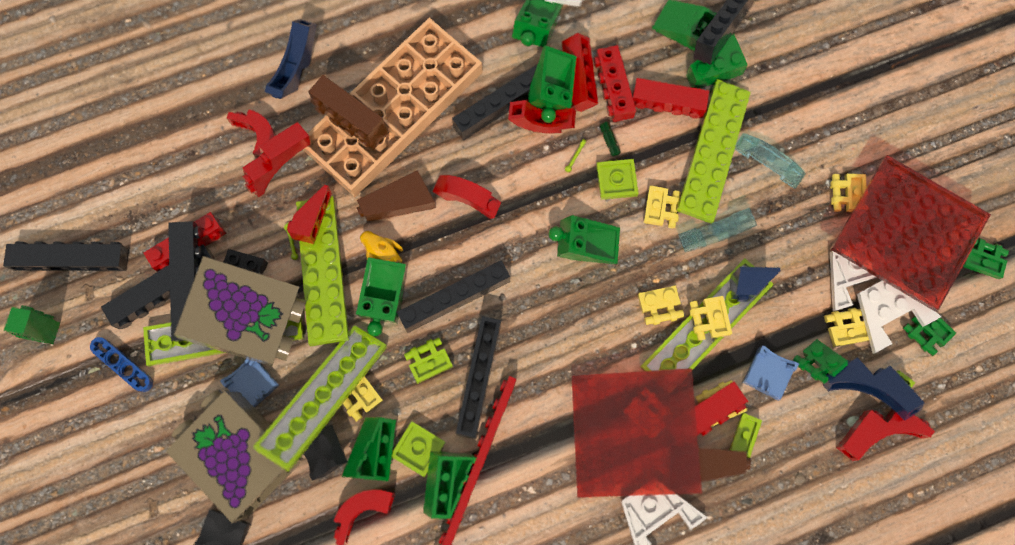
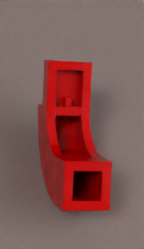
[508,100,576,134]
[227,109,276,158]
[432,175,501,219]
[334,490,395,545]

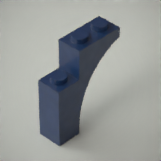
[265,19,317,99]
[823,357,925,421]

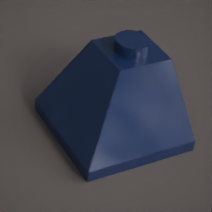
[731,267,781,302]

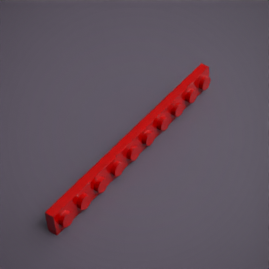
[439,376,517,545]

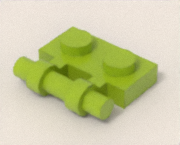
[404,337,453,384]

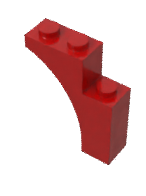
[242,122,311,198]
[836,409,935,461]

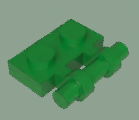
[962,237,1009,279]
[903,316,956,356]
[793,339,848,384]

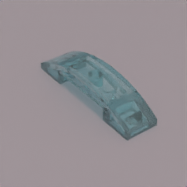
[735,133,806,189]
[678,208,757,252]

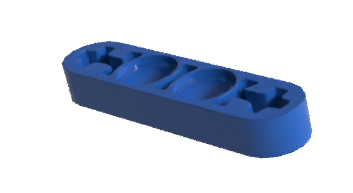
[90,337,153,392]

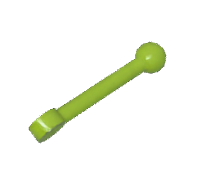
[565,139,586,173]
[284,223,298,260]

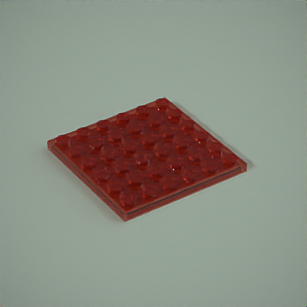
[830,155,991,312]
[572,368,702,498]

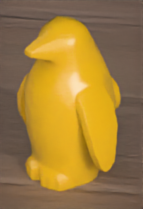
[360,231,403,263]

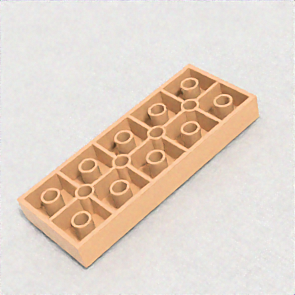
[303,18,483,197]

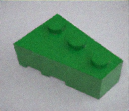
[686,34,748,89]
[4,305,61,345]
[341,417,396,481]
[423,451,477,519]

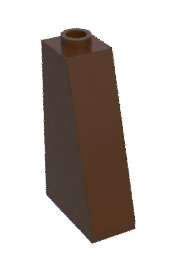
[356,170,436,222]
[669,446,751,488]

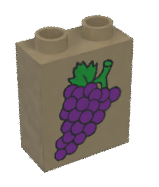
[174,256,306,367]
[166,390,304,523]

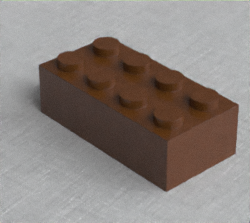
[308,75,388,150]

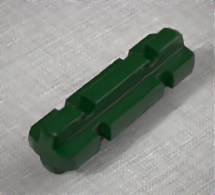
[600,122,621,157]

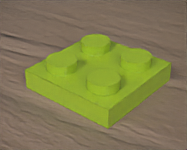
[596,159,639,200]
[392,421,446,477]

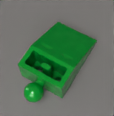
[512,0,563,47]
[652,0,717,51]
[528,45,577,123]
[548,215,620,264]
[356,257,406,336]

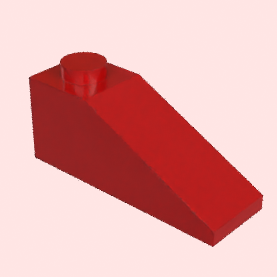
[287,185,332,244]

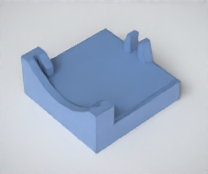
[742,346,799,401]
[220,359,280,408]

